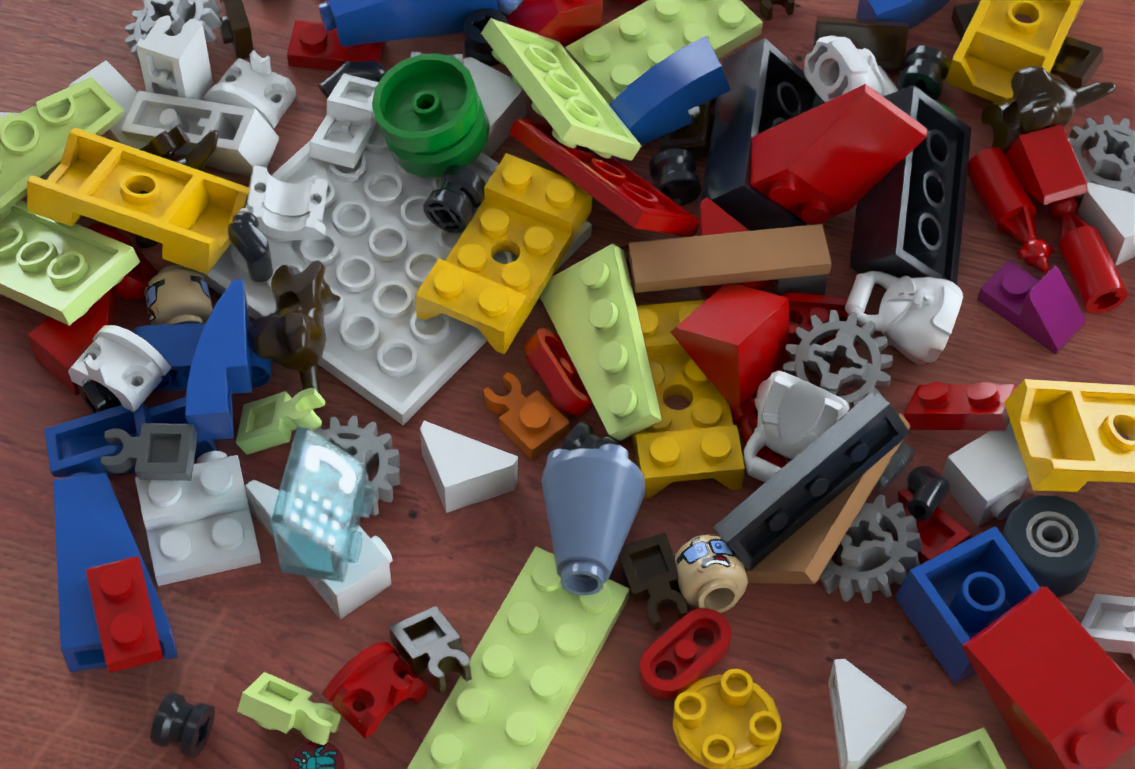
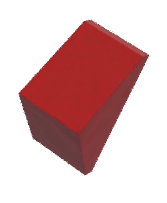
[1006,124,1088,205]

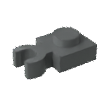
[100,423,198,481]

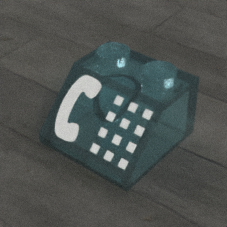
[271,426,374,582]

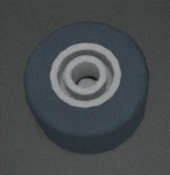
[1002,495,1099,598]

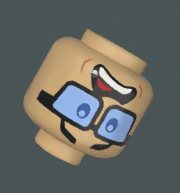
[144,265,213,325]
[675,534,748,613]

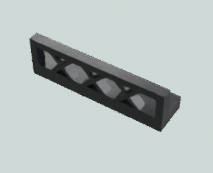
[713,392,911,570]

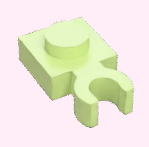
[236,388,325,455]
[237,672,342,745]

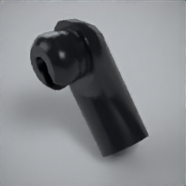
[228,211,273,282]
[907,466,949,521]

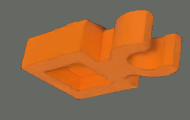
[483,372,570,461]

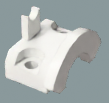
[203,50,296,129]
[240,165,328,240]
[68,325,171,412]

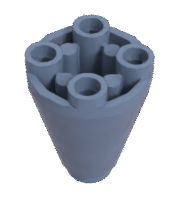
[541,444,645,596]

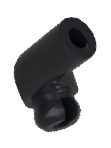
[318,61,385,99]

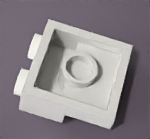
[135,451,261,586]

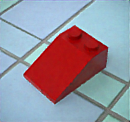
[750,84,927,225]
[961,586,1135,769]

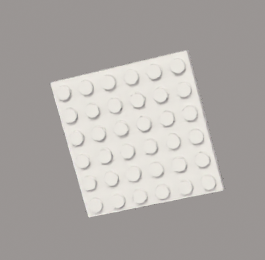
[185,122,592,425]

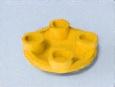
[673,669,781,769]

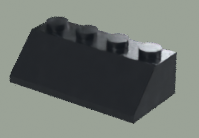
[701,38,822,231]
[850,85,972,288]

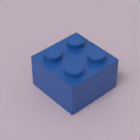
[895,526,1039,684]

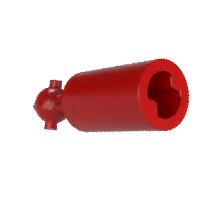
[967,148,1054,273]
[1049,196,1128,314]

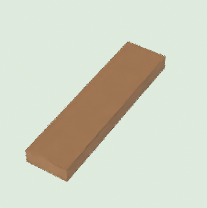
[628,224,832,293]

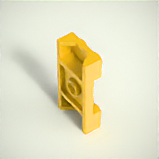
[945,0,1084,102]
[27,127,249,275]
[415,153,592,355]
[631,299,745,499]
[1004,379,1135,492]

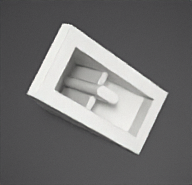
[462,57,526,157]
[1077,182,1135,266]
[420,421,518,513]
[828,659,907,769]

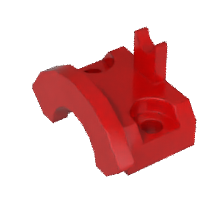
[322,642,429,739]

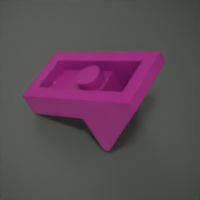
[977,260,1086,354]

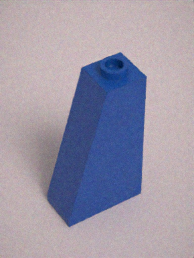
[318,0,499,47]
[53,472,178,672]

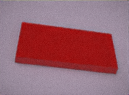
[509,118,700,237]

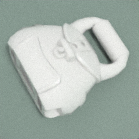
[804,35,899,102]
[845,271,963,365]
[743,371,849,483]

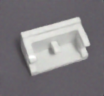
[136,15,213,100]

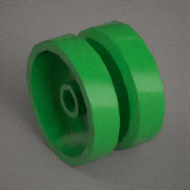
[372,53,490,178]

